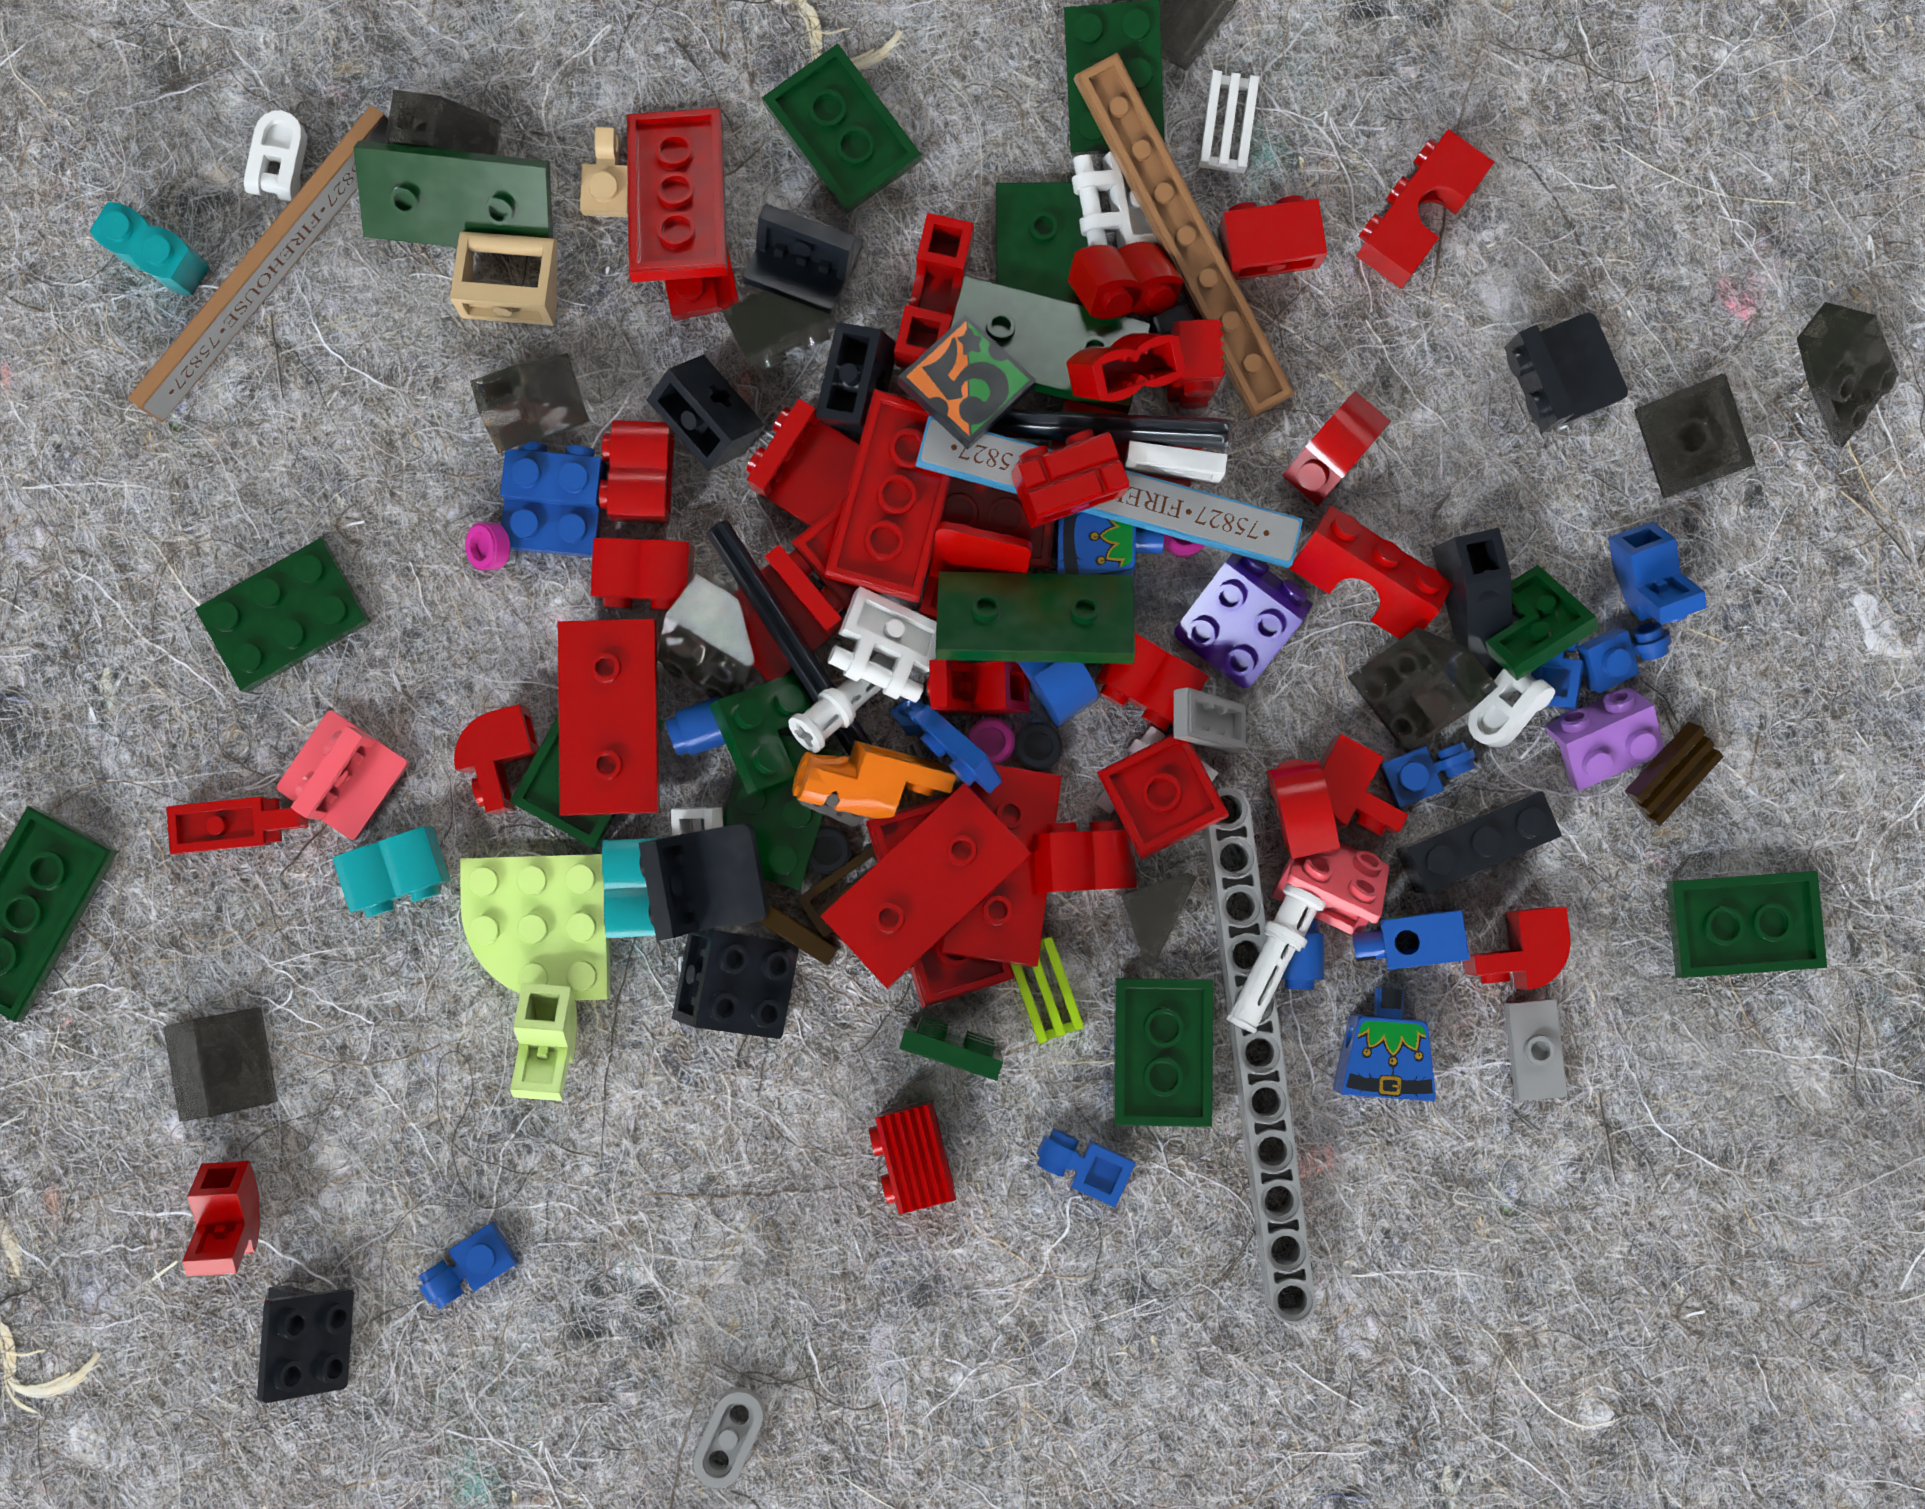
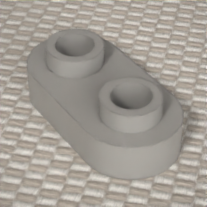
[693,1387,765,1488]

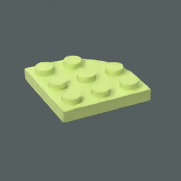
[460,854,611,1000]

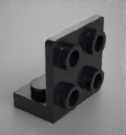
[671,928,799,1039]

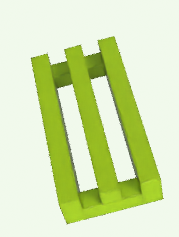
[1011,936,1084,1044]

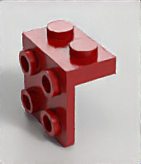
[746,398,859,526]
[919,522,1033,622]
[714,544,844,682]

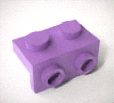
[1545,688,1664,791]

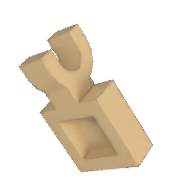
[580,127,628,218]

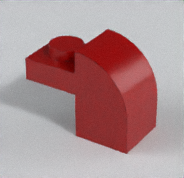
[1282,391,1391,506]
[927,659,1030,716]
[454,704,539,815]
[1319,734,1408,836]
[1266,759,1340,859]
[1463,906,1571,990]
[182,1160,260,1276]

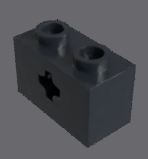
[815,322,896,434]
[646,354,766,471]

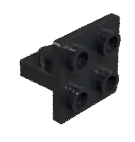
[743,203,863,314]
[257,1285,354,1403]

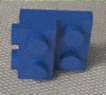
[500,441,607,558]

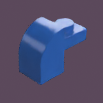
[1608,521,1707,625]
[1017,662,1098,728]

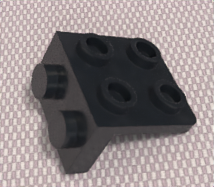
[1504,313,1628,433]
[638,823,770,941]

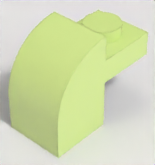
[510,983,577,1101]

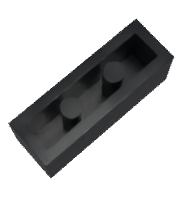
[1396,791,1562,893]

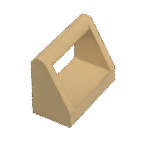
[450,231,557,326]

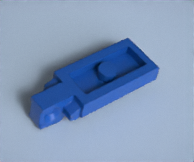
[890,698,1002,794]

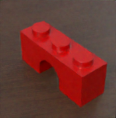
[1356,129,1495,289]
[894,212,974,368]
[1289,505,1453,647]

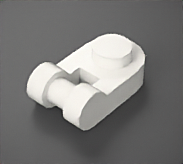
[244,110,307,201]
[1468,669,1555,748]

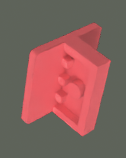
[276,711,409,840]
[1271,842,1389,935]

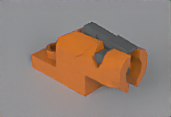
[792,740,956,827]

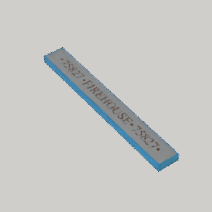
[915,416,1303,568]

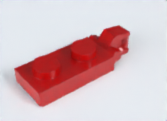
[166,797,309,855]

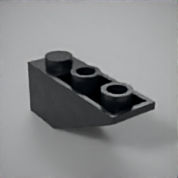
[1431,527,1512,686]

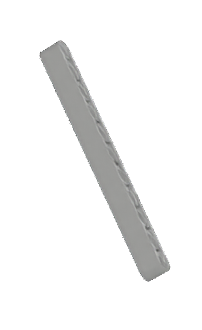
[1203,787,1315,1324]

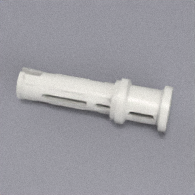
[788,653,895,753]
[1226,884,1326,1034]

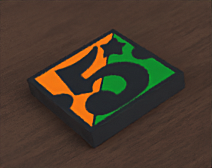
[897,315,1036,450]

